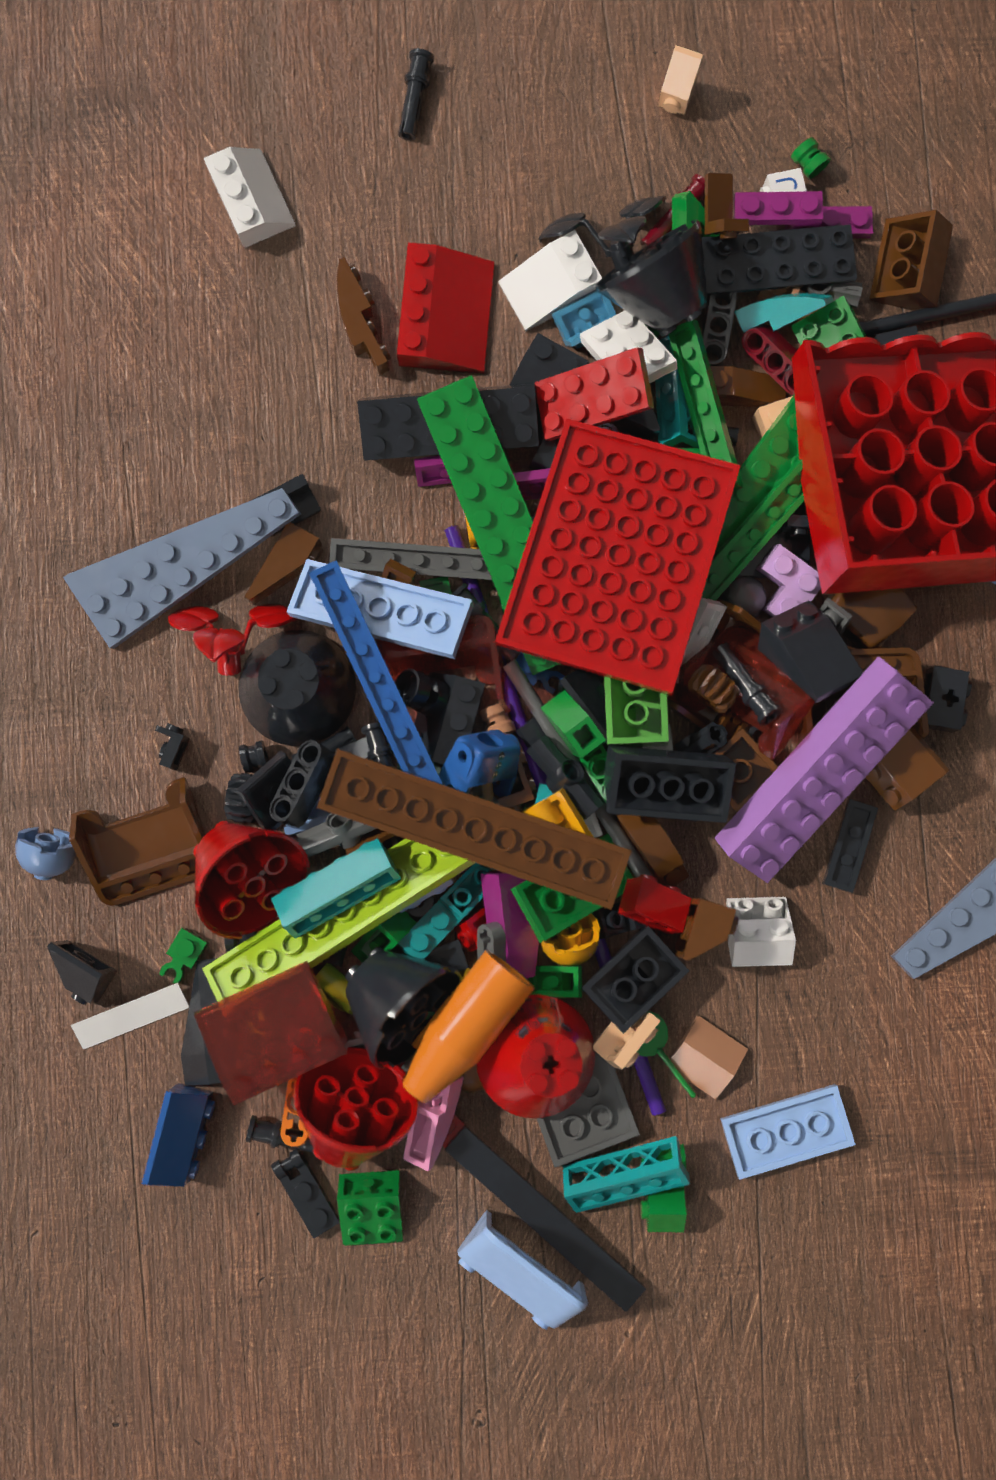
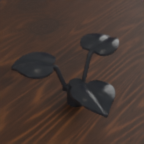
[538,196,666,269]

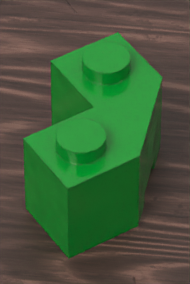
[640,1144,687,1233]

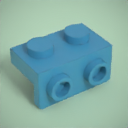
[551,290,617,349]

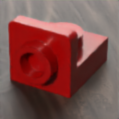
[454,906,486,952]

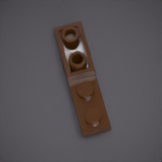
[337,257,391,376]

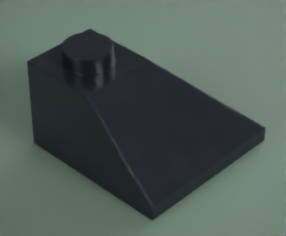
[47,940,117,1005]

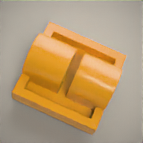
[522,788,594,837]

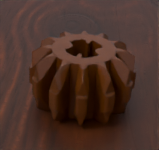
[687,664,740,713]

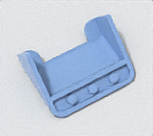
[457,1210,588,1330]

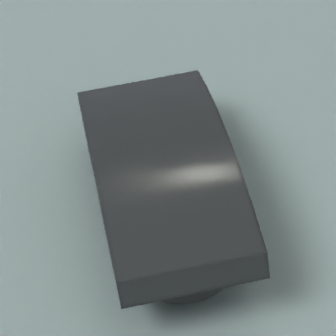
[819,598,852,636]

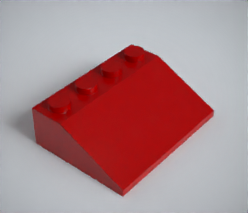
[397,242,494,374]

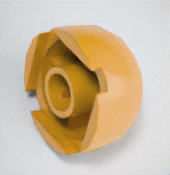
[541,913,600,966]

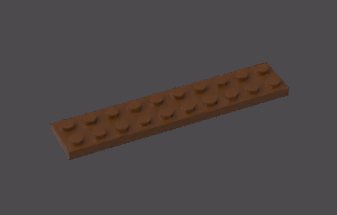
[317,749,632,910]

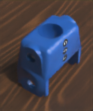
[439,729,521,797]

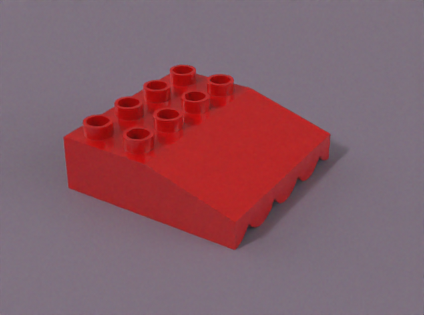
[792,332,996,594]

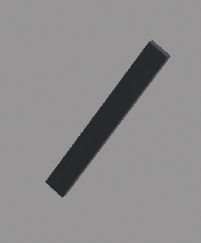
[444,1125,646,1312]

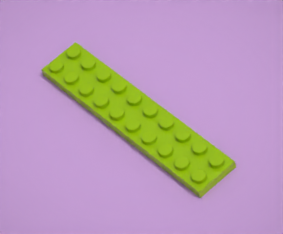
[202,838,475,1020]

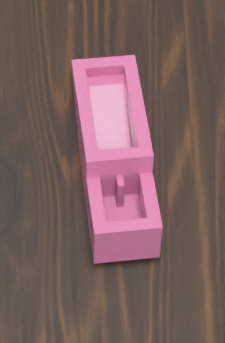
[403,1076,464,1171]

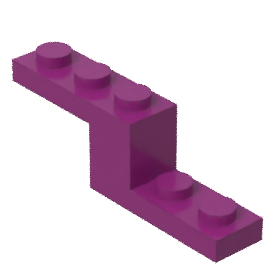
[733,191,873,239]
[414,456,550,500]

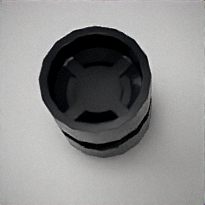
[395,668,449,717]

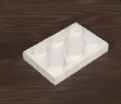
[580,311,677,383]

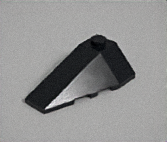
[181,958,245,1086]

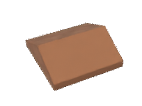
[665,1015,748,1100]

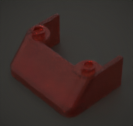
[377,615,511,712]

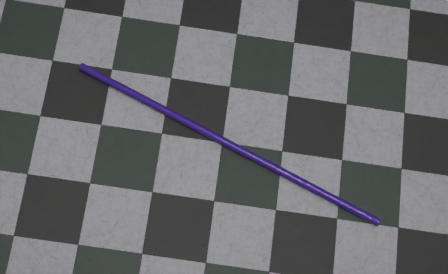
[444,525,666,1116]

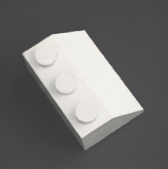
[204,147,296,248]

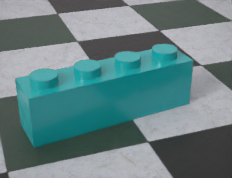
[271,838,401,939]

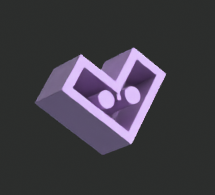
[756,544,821,617]

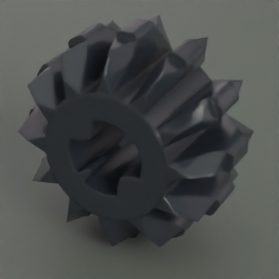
[224,773,255,823]

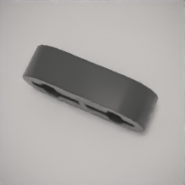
[477,922,506,962]

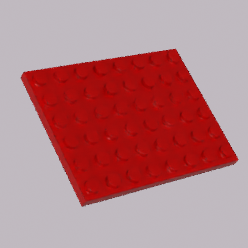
[495,418,741,696]

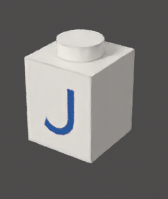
[760,168,806,192]

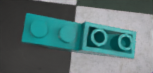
[397,863,495,960]

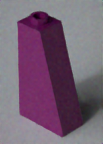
[480,870,539,979]

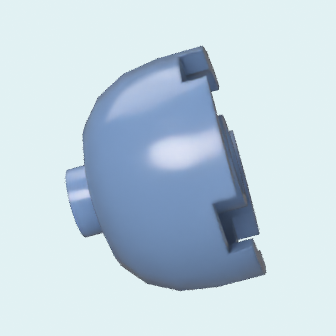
[15,827,76,880]

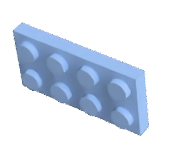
[720,1084,855,1180]

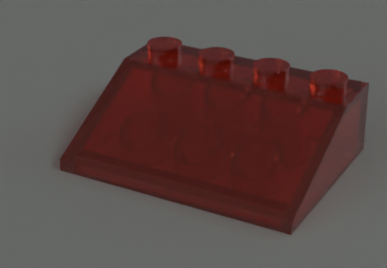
[194,961,348,1105]

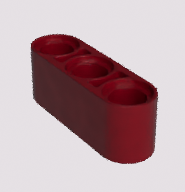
[742,324,797,395]

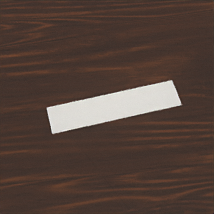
[71,983,189,1050]

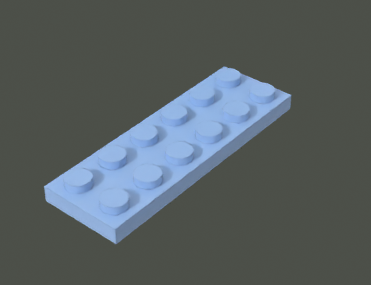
[286,559,474,659]

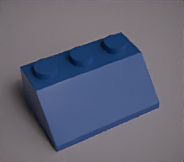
[142,1083,215,1187]

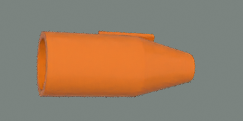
[403,950,535,1103]

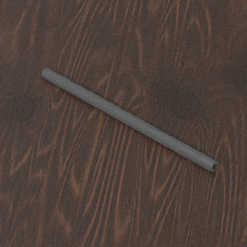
[503,659,652,878]

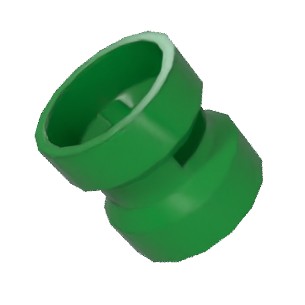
[791,137,831,180]

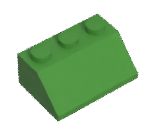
[604,676,669,747]

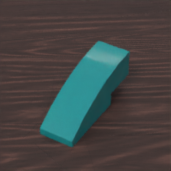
[734,293,834,333]

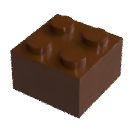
[714,728,778,812]

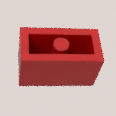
[618,874,692,935]

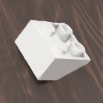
[726,897,796,967]

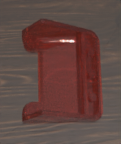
[677,626,815,760]

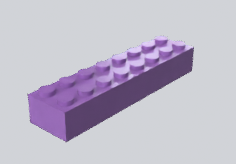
[715,656,933,883]

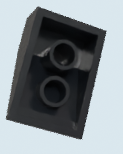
[510,333,588,443]
[758,600,863,703]
[582,926,689,1034]

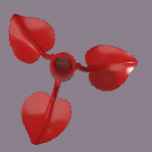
[167,604,298,676]

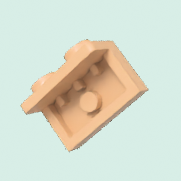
[593,1013,660,1069]

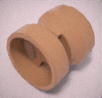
[480,702,516,734]

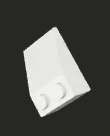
[499,230,602,332]

